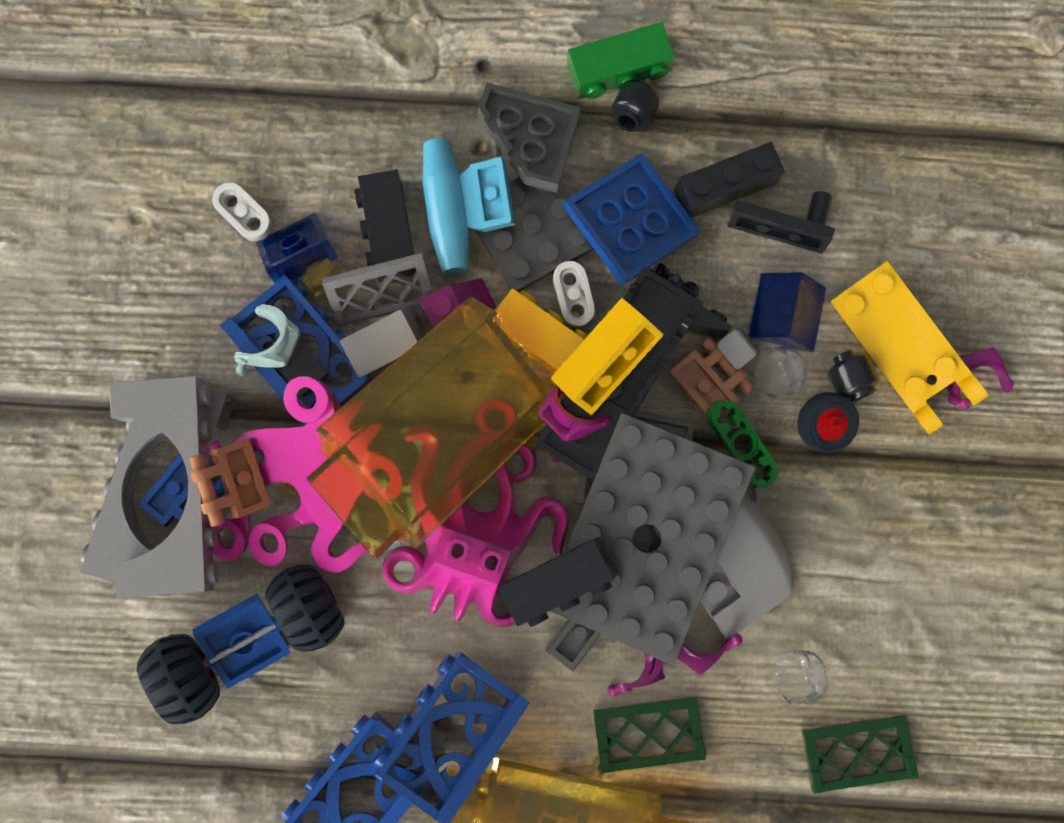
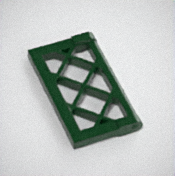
[593,696,706,774]
[801,715,918,794]

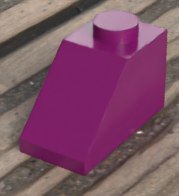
[419,278,497,338]

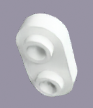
[212,183,272,241]
[553,261,595,329]

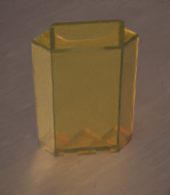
[307,297,554,559]

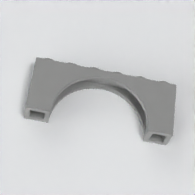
[80,372,235,596]
[109,376,219,599]

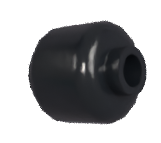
[611,81,659,132]
[828,350,880,402]

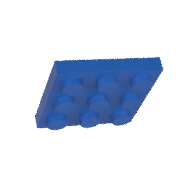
[562,153,701,286]

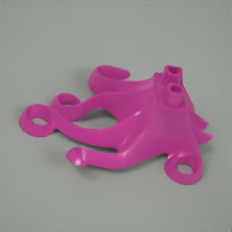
[210,376,402,573]
[382,398,569,627]

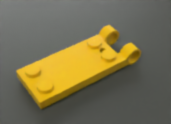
[830,261,989,435]

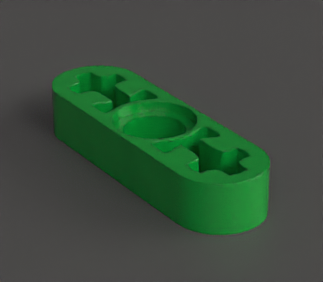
[706,400,778,487]

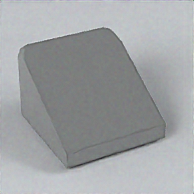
[717,327,760,369]

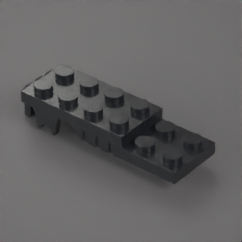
[535,263,704,481]

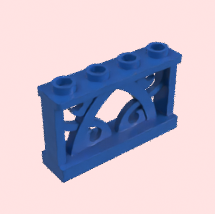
[220,274,375,426]
[372,652,530,823]
[280,711,439,823]

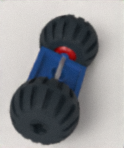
[137,565,344,725]

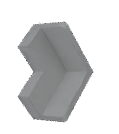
[339,305,431,377]

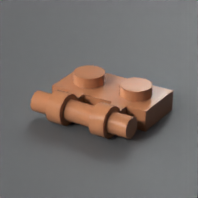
[668,337,755,419]
[188,439,271,527]

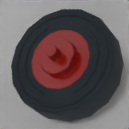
[797,392,859,454]

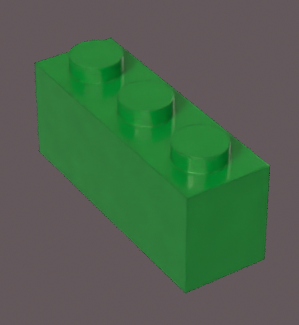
[567,22,675,99]

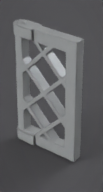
[321,253,434,327]

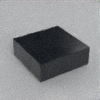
[280,348,330,397]

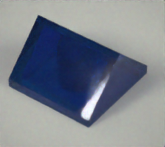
[256,213,339,283]
[748,272,826,352]

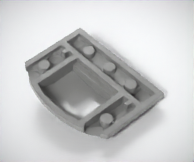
[651,494,794,640]

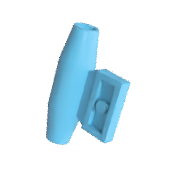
[422,138,516,275]

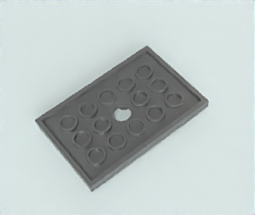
[551,413,756,666]

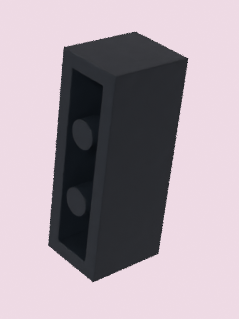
[674,141,785,218]
[354,169,416,281]
[498,536,618,627]

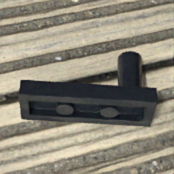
[727,191,835,254]

